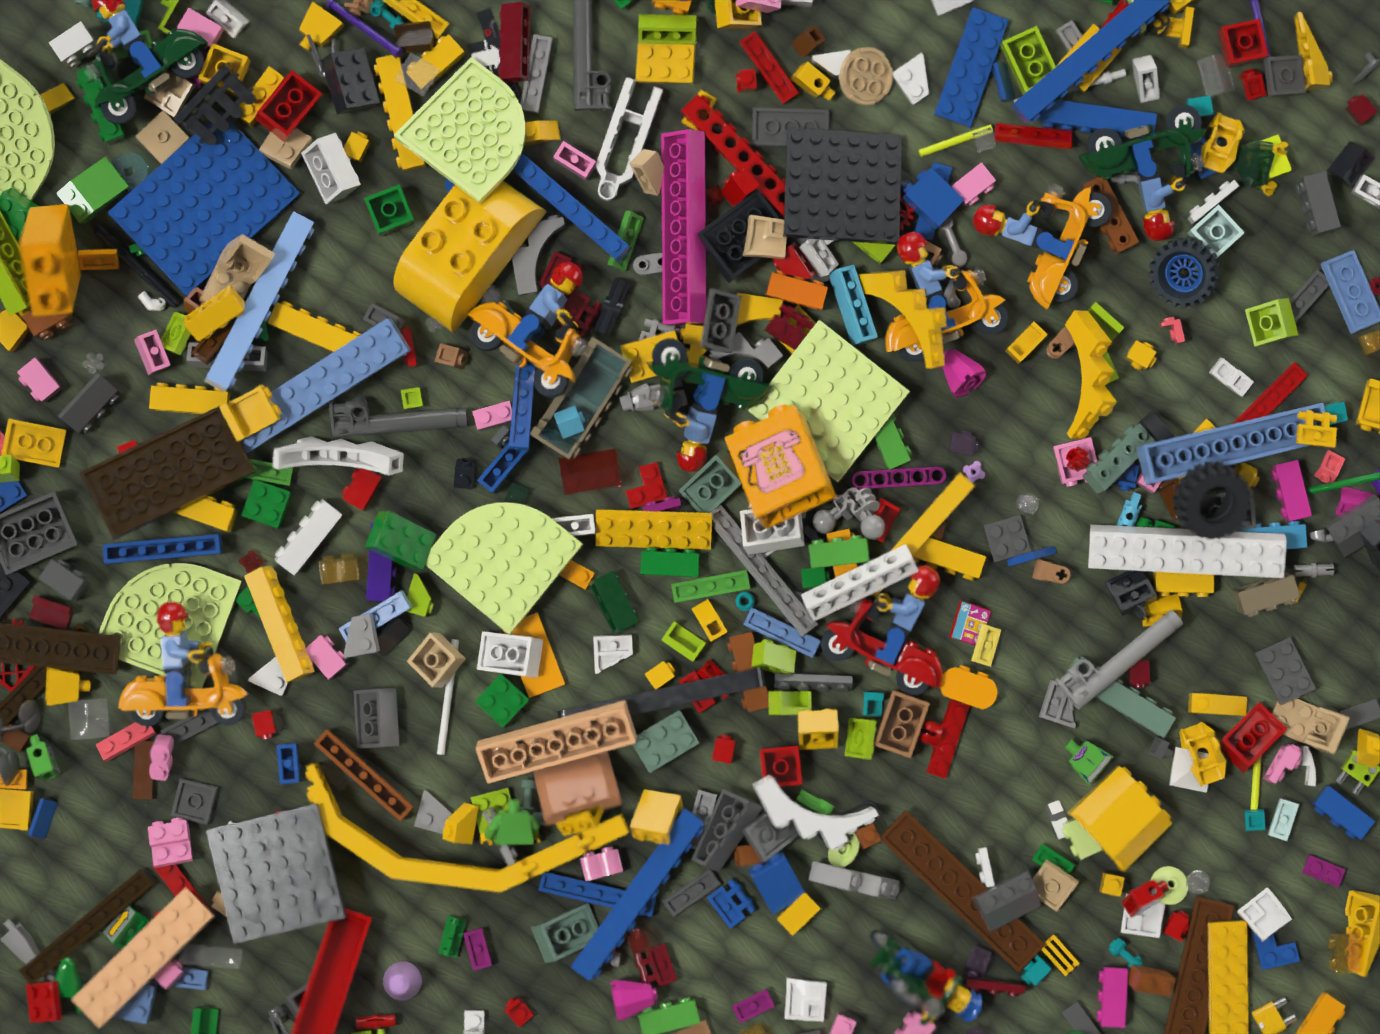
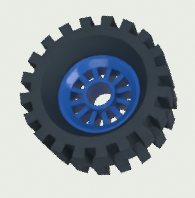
[1148,237,1220,308]

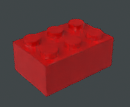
[254,70,322,143]

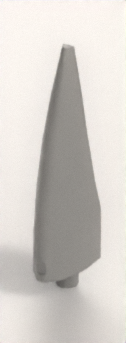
[0,919,56,981]

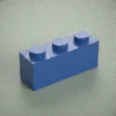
[477,443,530,494]
[1312,785,1375,840]

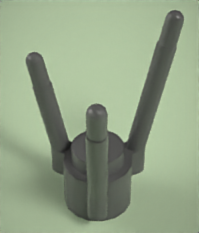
[307,34,336,77]
[268,1005,295,1034]

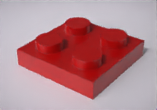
[26,981,62,1023]

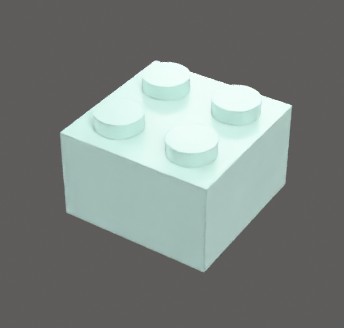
[1187,204,1244,259]

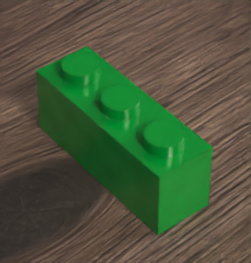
[640,548,699,578]

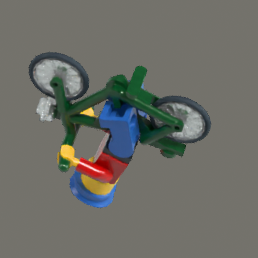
[870,930,982,1026]

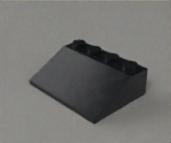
[697,189,790,283]

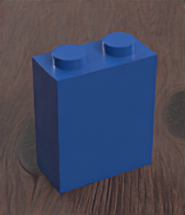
[902,168,964,230]
[748,852,805,914]

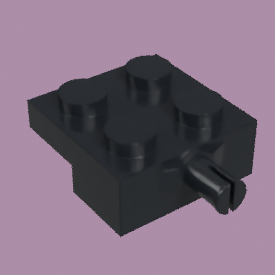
[1105,570,1157,620]

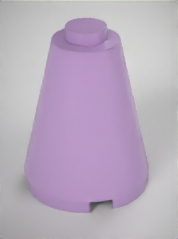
[383,961,422,1000]

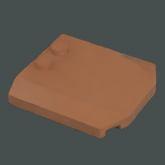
[533,751,622,825]

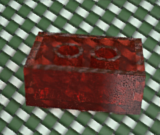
[559,448,622,496]

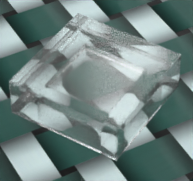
[972,127,996,152]

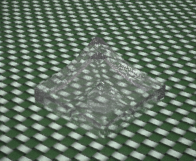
[68,698,110,740]

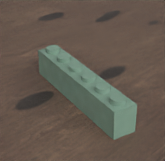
[1064,656,1176,738]

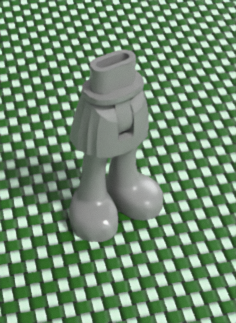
[620,380,688,412]

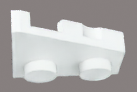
[893,53,929,105]
[593,634,633,674]
[248,657,289,696]

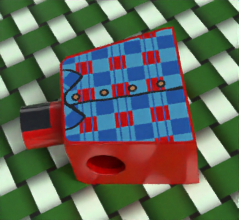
[1121,879,1169,919]

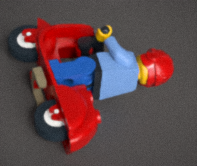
[821,565,943,695]

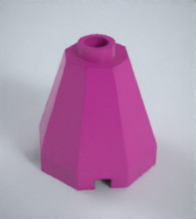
[942,349,987,398]
[611,980,657,1022]

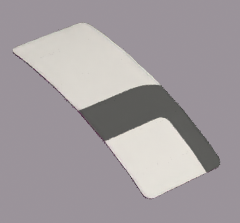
[1045,800,1068,839]

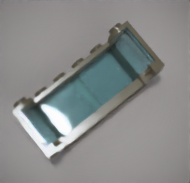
[530,337,633,461]

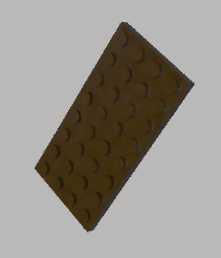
[79,405,255,540]

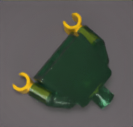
[1234,141,1288,196]

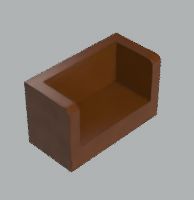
[1157,478,1180,521]

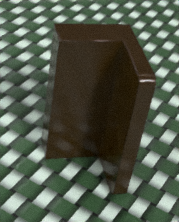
[394,21,436,54]

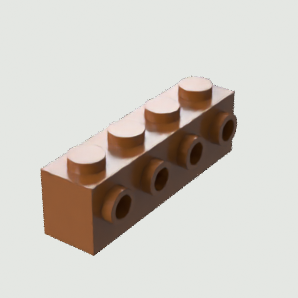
[1080,177,1139,255]

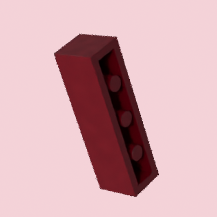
[498,2,530,83]

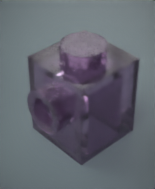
[949,430,979,457]

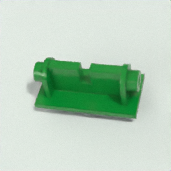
[438,916,466,958]

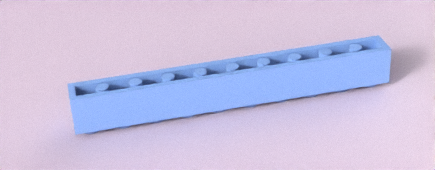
[204,211,314,392]

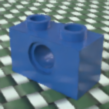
[276,743,302,784]

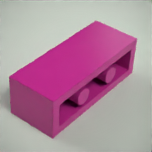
[1271,460,1312,522]
[1096,966,1128,1028]

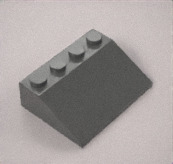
[0,491,78,575]

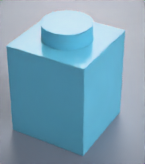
[554,406,585,439]

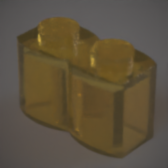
[318,553,360,585]

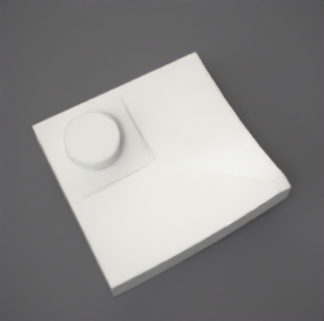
[1169,747,1208,793]
[1237,887,1292,942]
[1121,894,1166,938]
[784,977,827,1022]

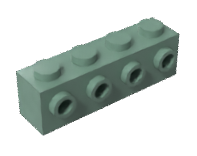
[1082,424,1155,493]

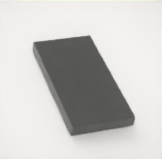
[752,107,829,147]

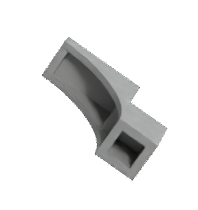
[709,332,783,369]

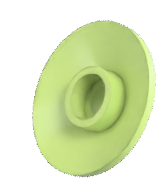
[828,833,859,868]
[1150,866,1188,905]

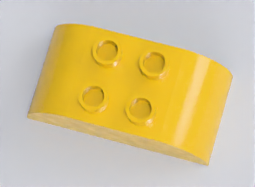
[394,180,547,333]

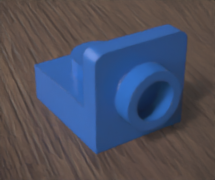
[1115,464,1139,491]

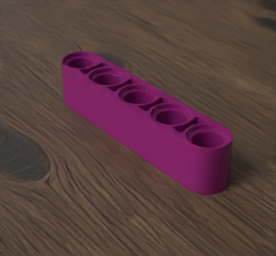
[851,467,946,490]

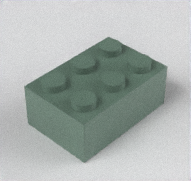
[632,710,699,773]

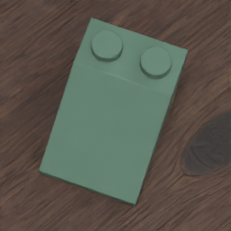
[679,449,742,513]
[531,903,598,963]

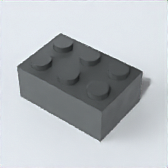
[1295,171,1341,238]

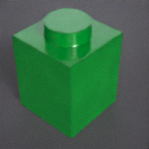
[801,567,829,589]

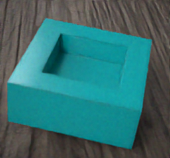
[1244,809,1265,831]

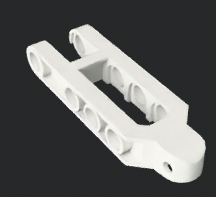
[595,77,663,201]

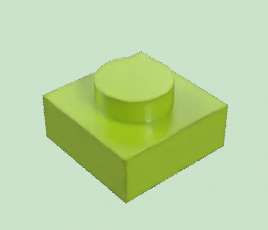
[401,387,423,410]

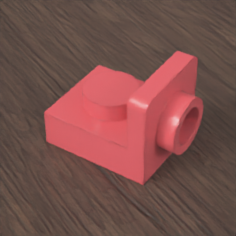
[1159,317,1185,345]
[1314,450,1345,483]

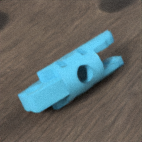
[1116,492,1142,527]

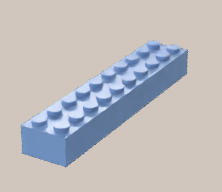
[239,318,411,453]
[1136,403,1325,485]

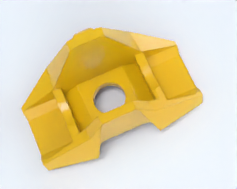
[1200,113,1245,173]
[1179,722,1226,786]

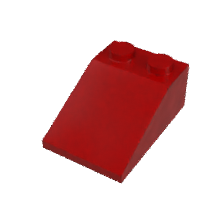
[1219,702,1287,773]

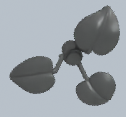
[0,700,41,786]

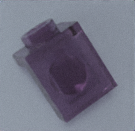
[963,945,992,979]

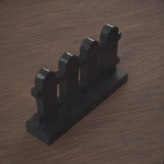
[173,62,256,145]

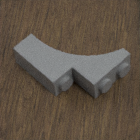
[512,215,565,297]
[809,861,900,900]

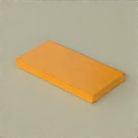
[503,612,565,698]

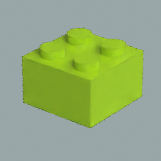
[1245,298,1298,347]

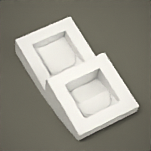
[1209,358,1253,397]
[1299,746,1316,786]

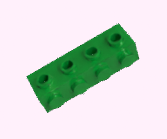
[75,65,127,145]

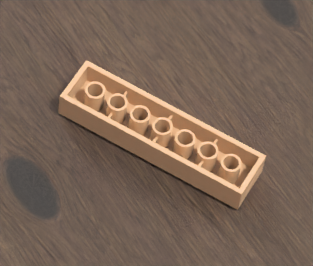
[476,700,637,784]
[72,888,215,1028]

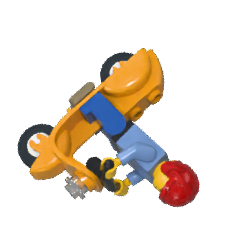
[973,183,1112,309]
[885,232,1008,362]
[467,262,587,398]
[118,601,248,726]

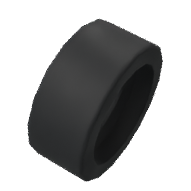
[1139,412,1174,443]

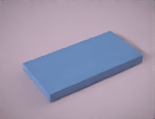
[1320,250,1380,334]

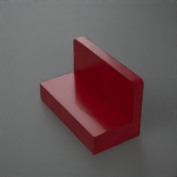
[30,595,74,630]

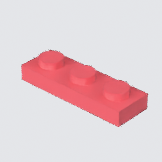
[96,722,156,762]

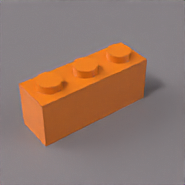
[765,270,828,311]

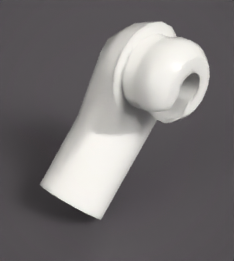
[944,279,961,308]
[138,291,166,311]

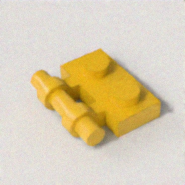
[1296,410,1337,448]

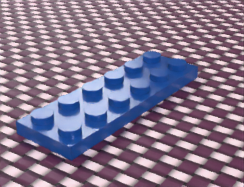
[934,7,1008,128]

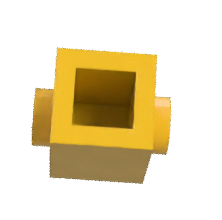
[1125,340,1157,371]

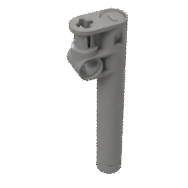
[1054,610,1183,710]

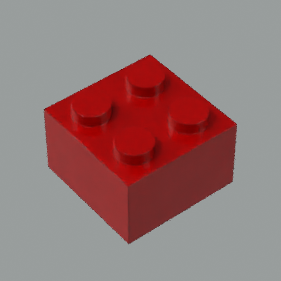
[1218,19,1268,68]
[759,745,802,787]

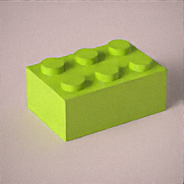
[1000,26,1056,95]

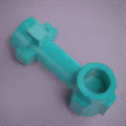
[370,0,404,29]
[1108,938,1143,969]

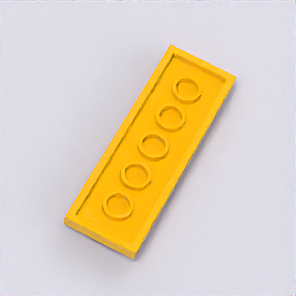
[596,510,712,550]
[1208,920,1248,1034]

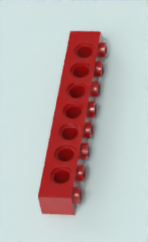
[680,94,785,219]

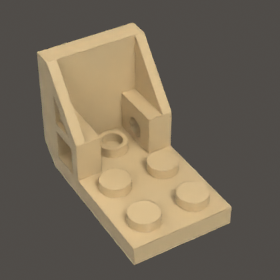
[199,234,275,319]
[1272,699,1349,754]

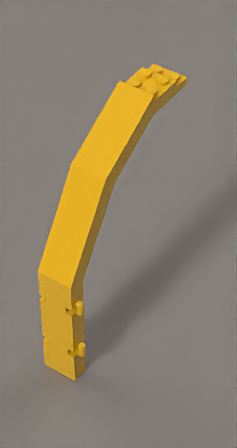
[305,762,630,892]

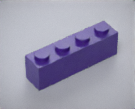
[366,523,396,602]

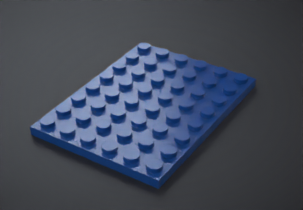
[108,111,300,297]

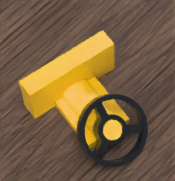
[1146,7,1194,49]

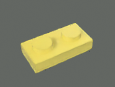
[971,624,1001,667]

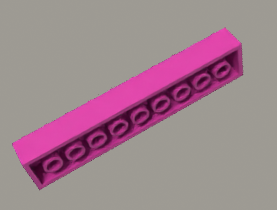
[661,129,706,326]

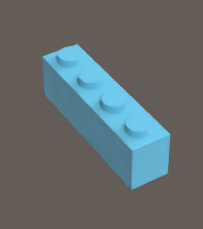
[829,265,878,347]

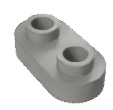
[633,253,662,276]

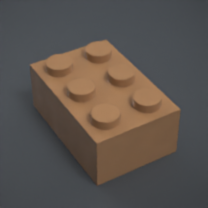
[873,690,930,758]

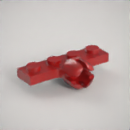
[918,699,970,779]

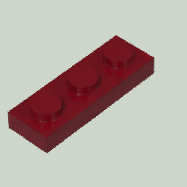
[965,978,1025,997]

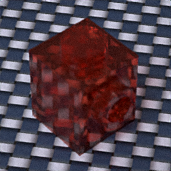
[627,927,651,955]

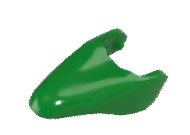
[55,958,84,1015]

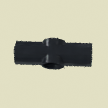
[594,277,631,337]

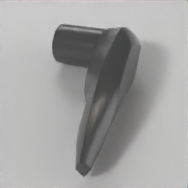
[1352,52,1380,85]

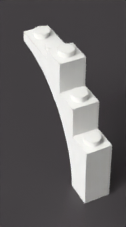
[273,436,404,475]
[752,775,879,850]

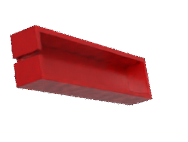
[290,909,372,1034]

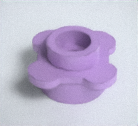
[963,461,985,483]

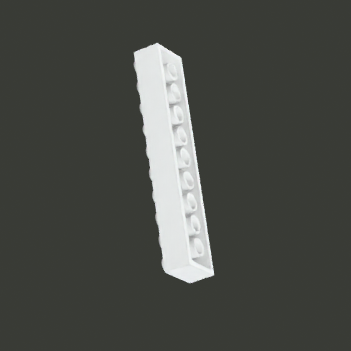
[1088,524,1286,578]

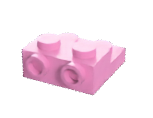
[1053,437,1097,487]
[1263,744,1301,783]
[148,818,193,868]

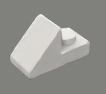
[463,1010,484,1034]

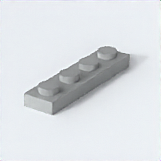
[520,34,553,113]

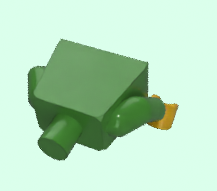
[480,799,540,846]

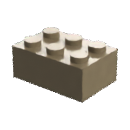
[1231,572,1300,617]

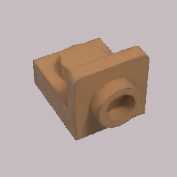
[344,0,373,16]
[925,241,942,266]
[435,343,468,370]

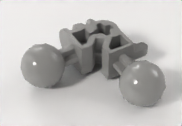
[812,488,885,539]

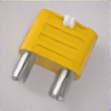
[1251,997,1297,1034]

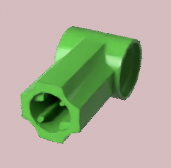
[794,790,835,815]

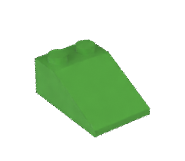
[57,157,130,223]

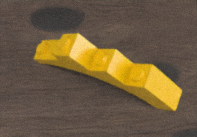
[858,270,947,368]
[680,293,783,384]
[1065,310,1117,439]

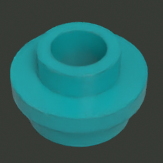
[735,592,755,611]

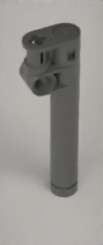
[573,0,612,111]
[329,397,468,437]

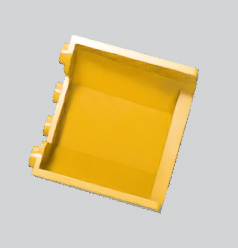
[1067,766,1172,872]

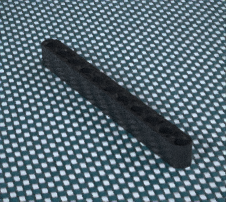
[557,667,766,718]

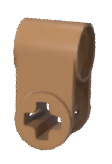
[1046,326,1075,359]
[1032,559,1070,584]

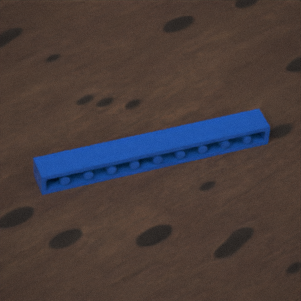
[1010,0,1170,123]
[571,808,704,981]

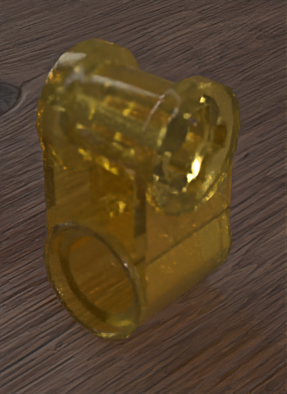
[1358,330,1380,355]

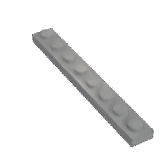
[710,505,818,637]

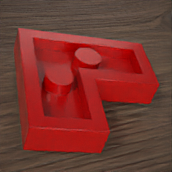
[625,462,667,509]

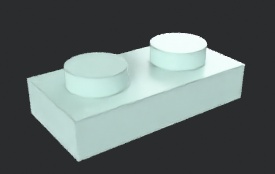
[1268,798,1299,841]

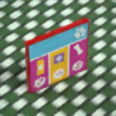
[949,600,991,646]

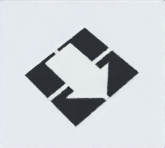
[467,37,500,75]

